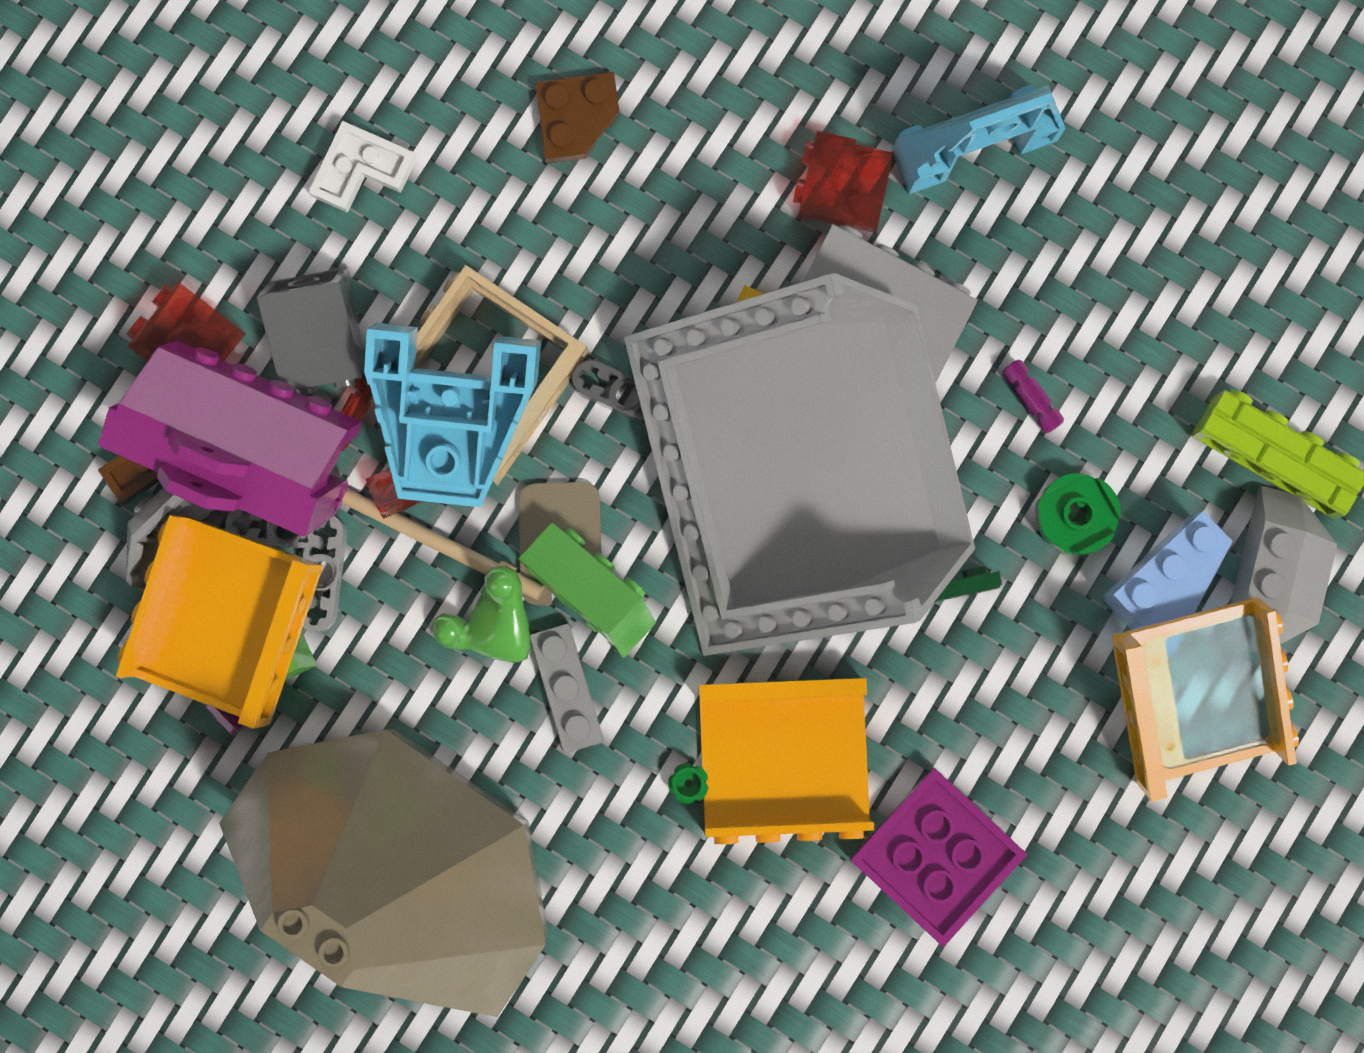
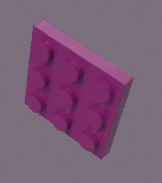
[849,767,1028,948]

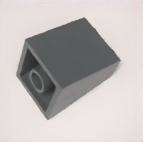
[257,267,365,395]

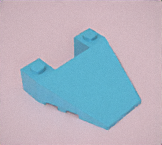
[892,84,1066,194]
[364,323,541,507]

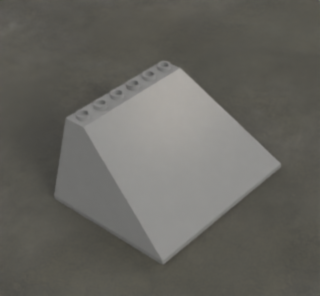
[624,273,975,656]

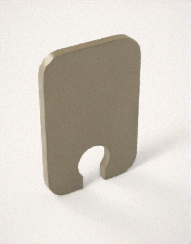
[519,482,602,606]

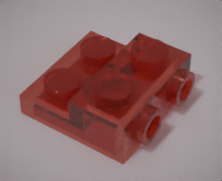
[793,131,894,233]
[126,282,246,362]

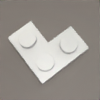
[308,121,418,213]

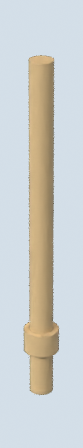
[342,488,544,600]

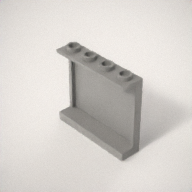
[803,224,978,383]

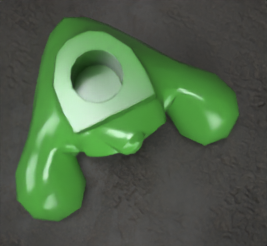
[432,565,531,663]

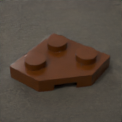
[535,72,620,164]

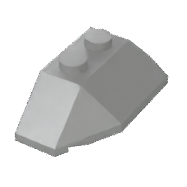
[1221,486,1337,653]
[126,488,224,589]

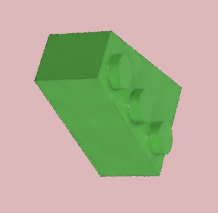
[518,522,656,659]

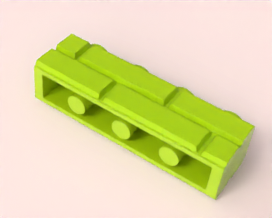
[1191,389,1364,519]

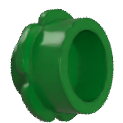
[668,763,708,804]

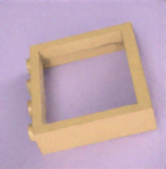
[372,265,589,486]

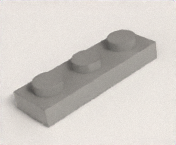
[530,623,605,754]

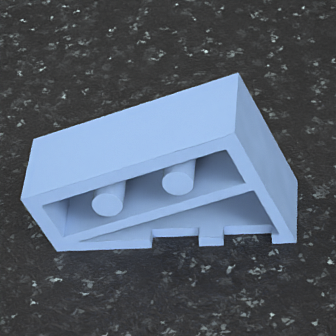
[1101,511,1232,657]

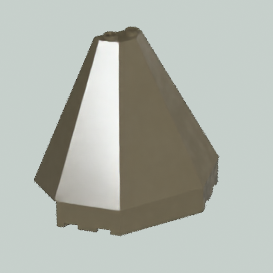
[219,729,549,1017]

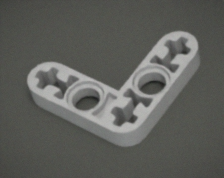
[225,509,347,632]

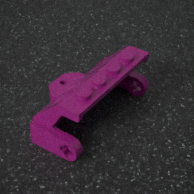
[98,340,362,537]

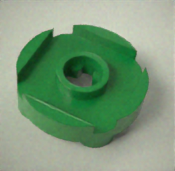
[1035,473,1121,555]

